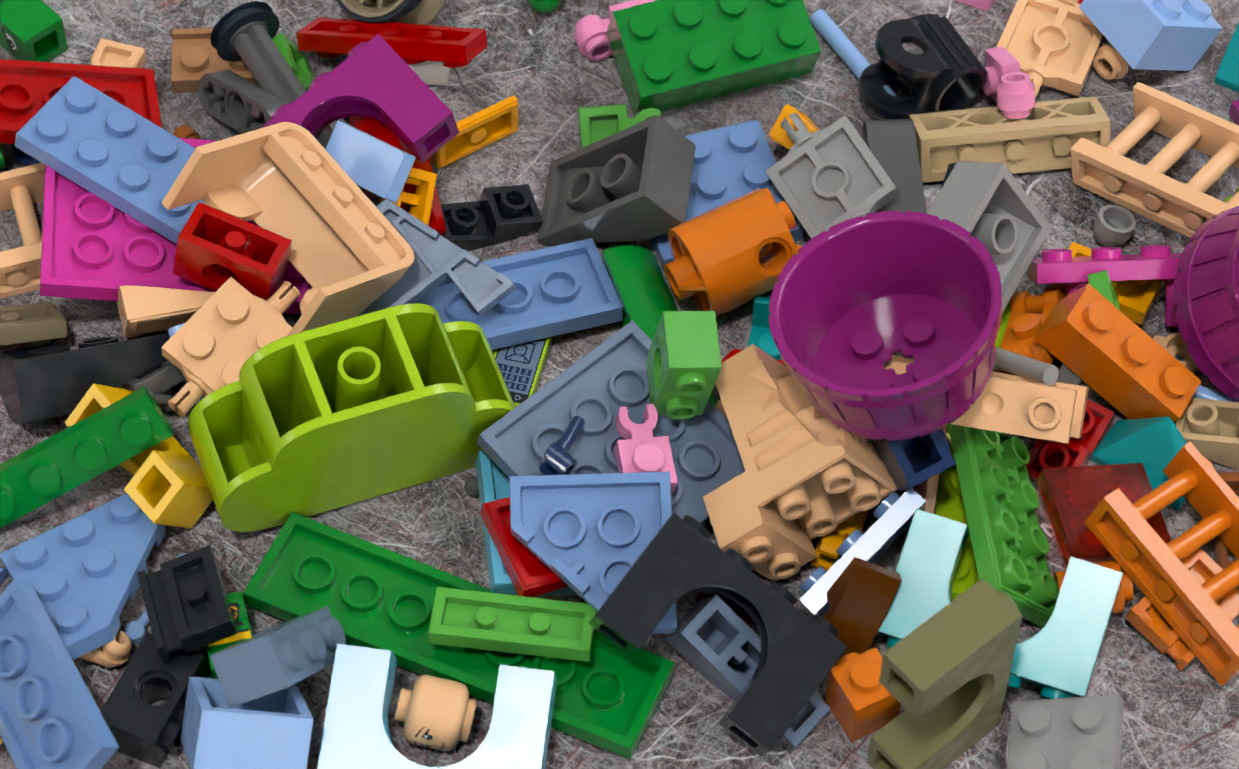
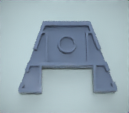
[358,199,517,316]

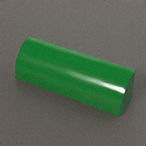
[603,245,717,406]

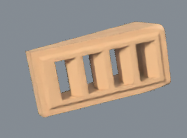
[117,285,215,338]

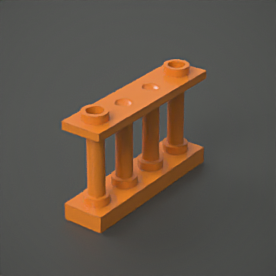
[1084,441,1239,686]

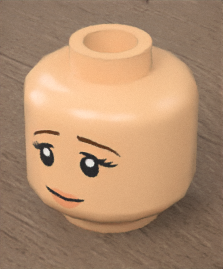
[394,675,477,752]

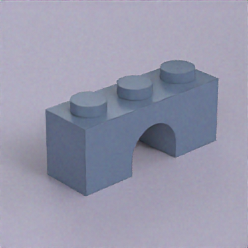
[210,606,346,708]

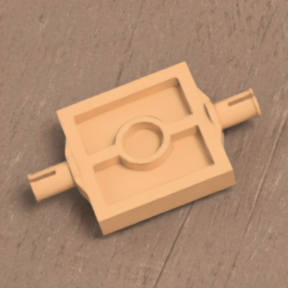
[996,0,1105,100]
[162,277,301,417]

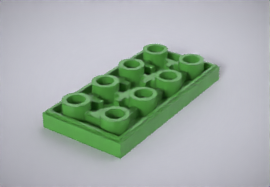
[948,424,1059,628]

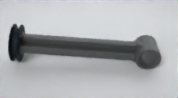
[210,1,381,206]

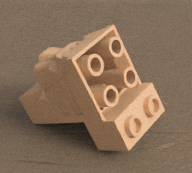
[703,344,898,582]

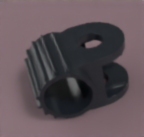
[858,14,988,119]

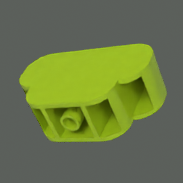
[189,303,515,532]

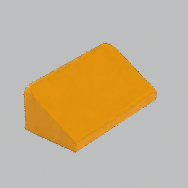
[430,95,519,169]

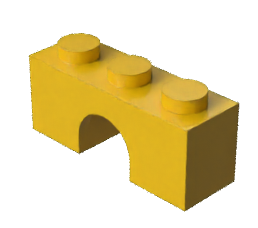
[65,383,213,528]

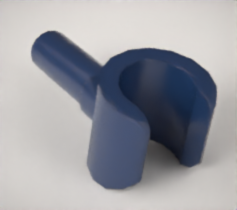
[539,416,585,475]

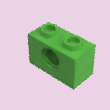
[646,311,722,420]

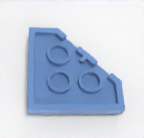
[509,472,677,634]
[0,494,166,660]

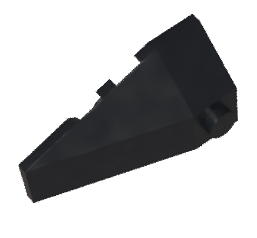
[0,331,170,429]

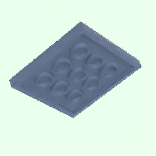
[477,320,745,525]

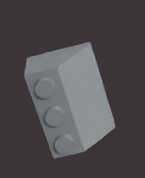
[927,161,1052,313]

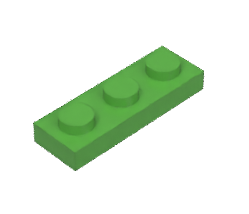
[428,587,597,662]

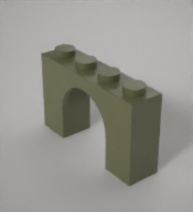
[867,578,1022,769]

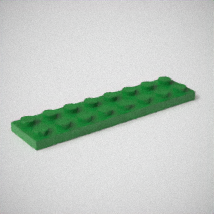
[243,512,675,759]

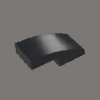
[440,184,543,251]

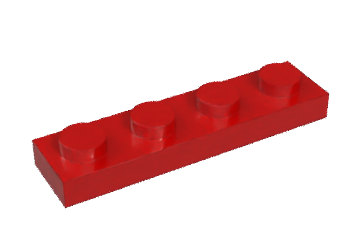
[296,17,488,68]

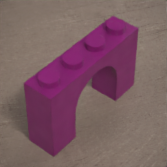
[261,34,460,163]

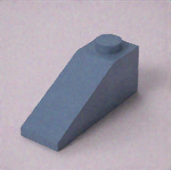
[665,594,831,748]

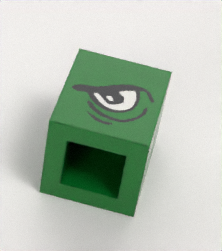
[0,0,68,62]

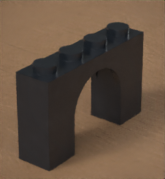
[589,513,848,756]

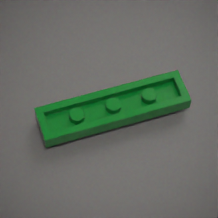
[0,386,172,528]

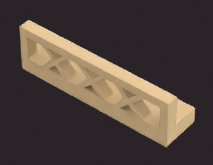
[909,96,1111,183]

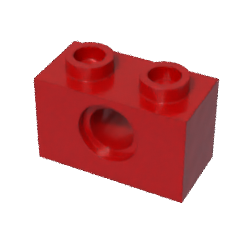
[173,202,292,301]

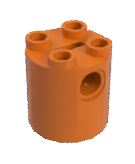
[664,187,801,317]

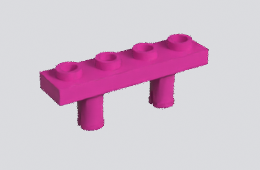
[1028,245,1182,327]

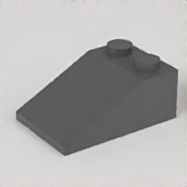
[537,115,696,245]

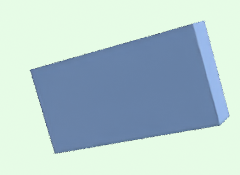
[325,120,416,203]

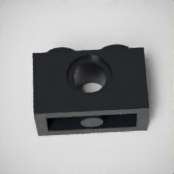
[100,632,209,768]

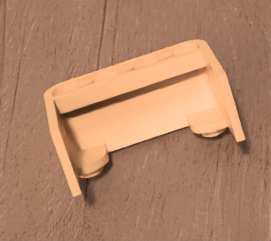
[161,122,414,336]

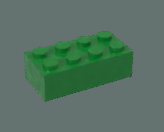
[606,0,821,115]

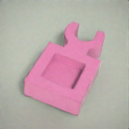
[614,404,678,492]

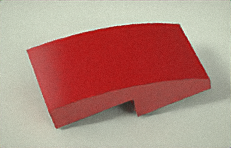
[1026,399,1115,496]

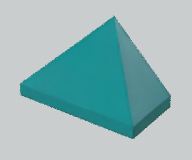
[1090,416,1187,511]

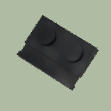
[137,545,237,662]

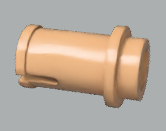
[1094,44,1130,80]

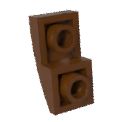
[822,557,901,660]

